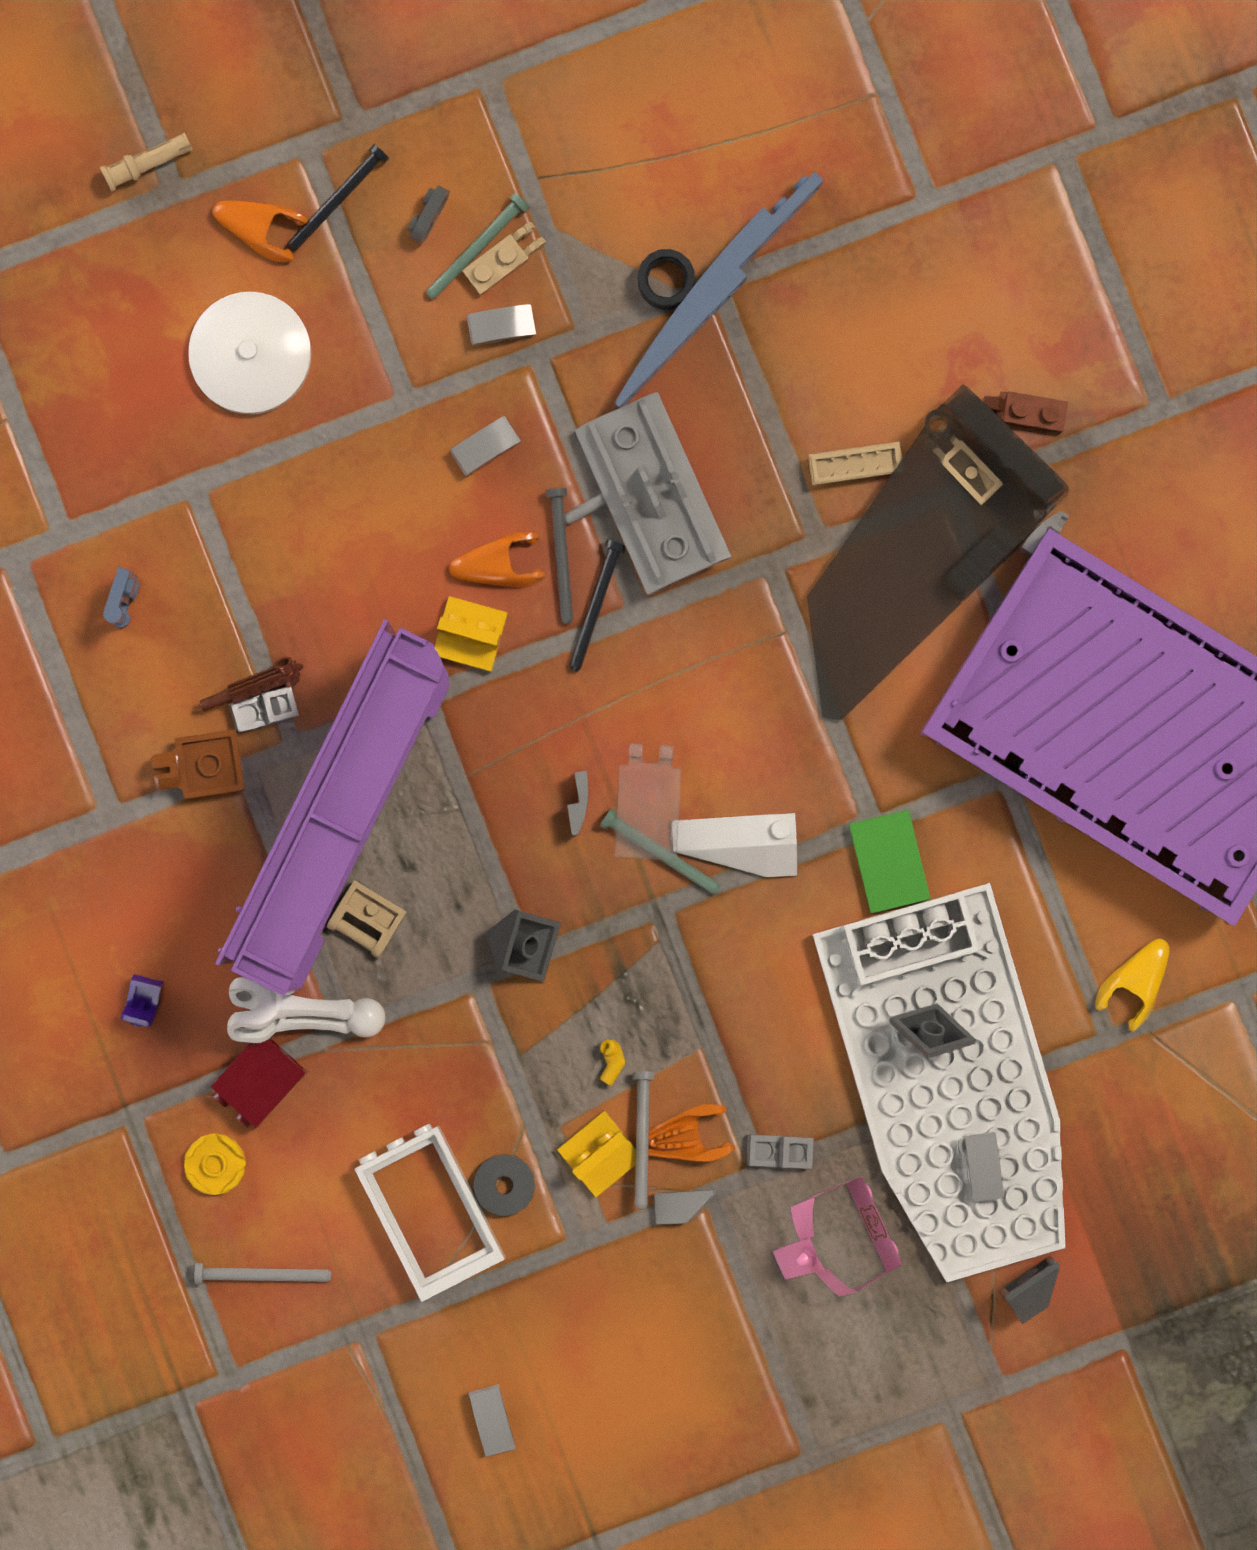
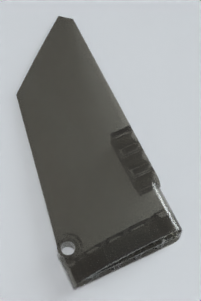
[807,384,1069,720]

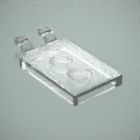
[614,743,681,861]

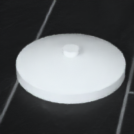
[189,292,311,415]

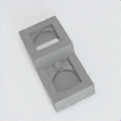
[466,304,536,345]
[449,416,521,476]
[229,687,299,734]
[567,771,589,836]
[964,1132,1004,1202]
[746,1134,814,1169]
[469,1384,516,1457]

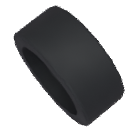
[638,249,695,310]

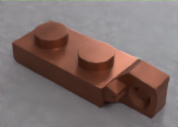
[981,391,1068,433]

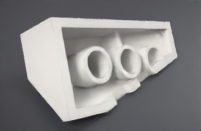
[671,813,797,877]

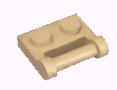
[326,880,407,959]

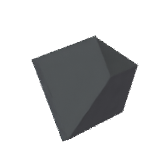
[486,909,561,982]
[889,1003,976,1059]
[999,1256,1060,1324]

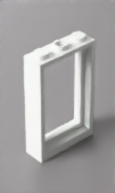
[355,1123,506,1302]

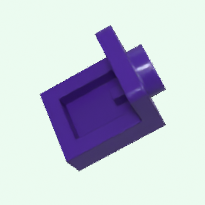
[121,974,163,1027]

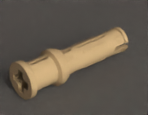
[100,132,193,192]

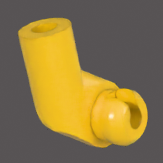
[599,1039,626,1086]

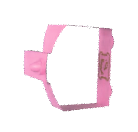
[772,1177,902,1297]

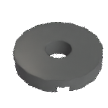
[473,1154,535,1216]

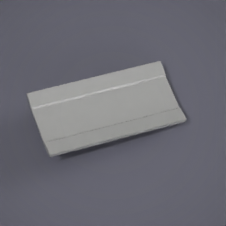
[574,392,732,595]

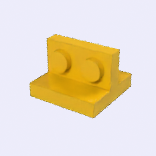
[434,596,508,672]
[557,1110,636,1197]

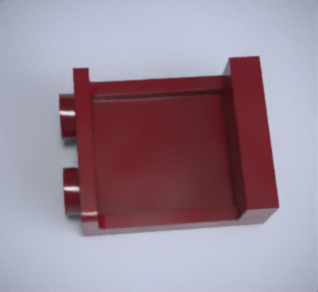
[210,1038,308,1128]

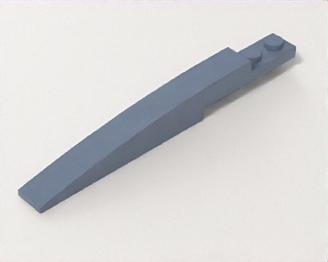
[615,172,824,409]

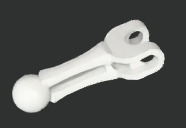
[227,977,386,1043]

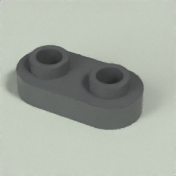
[408,185,450,245]

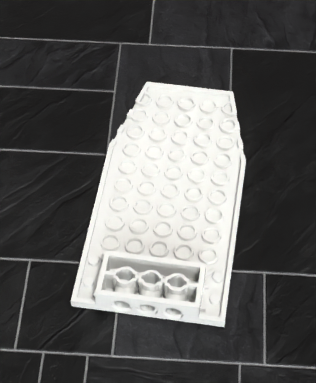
[812,883,1065,1282]

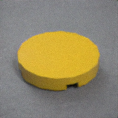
[184,1133,246,1195]

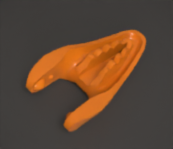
[212,200,308,262]
[449,532,546,588]
[648,1104,735,1162]

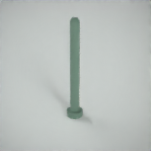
[426,193,530,299]
[600,808,720,894]

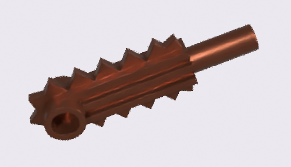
[200,657,304,712]

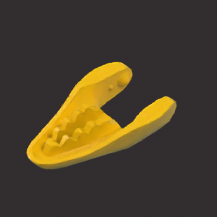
[1095,938,1170,1032]

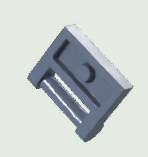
[104,567,141,628]

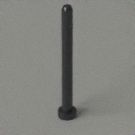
[287,144,389,251]
[569,539,626,672]

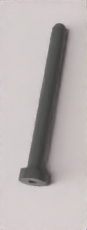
[545,488,573,624]

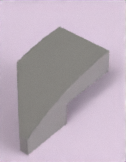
[1019,511,1069,557]
[654,1190,716,1224]

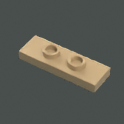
[808,442,904,485]

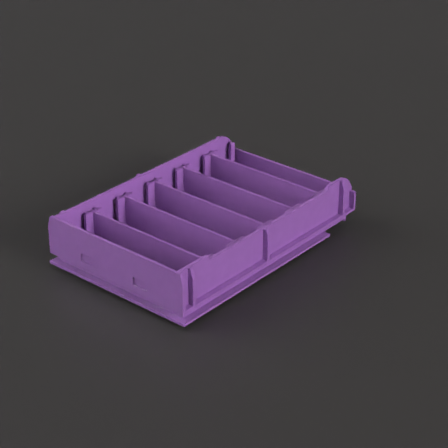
[919,528,1257,926]
[215,619,449,996]

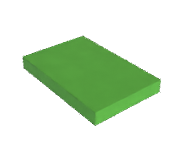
[849,810,931,914]

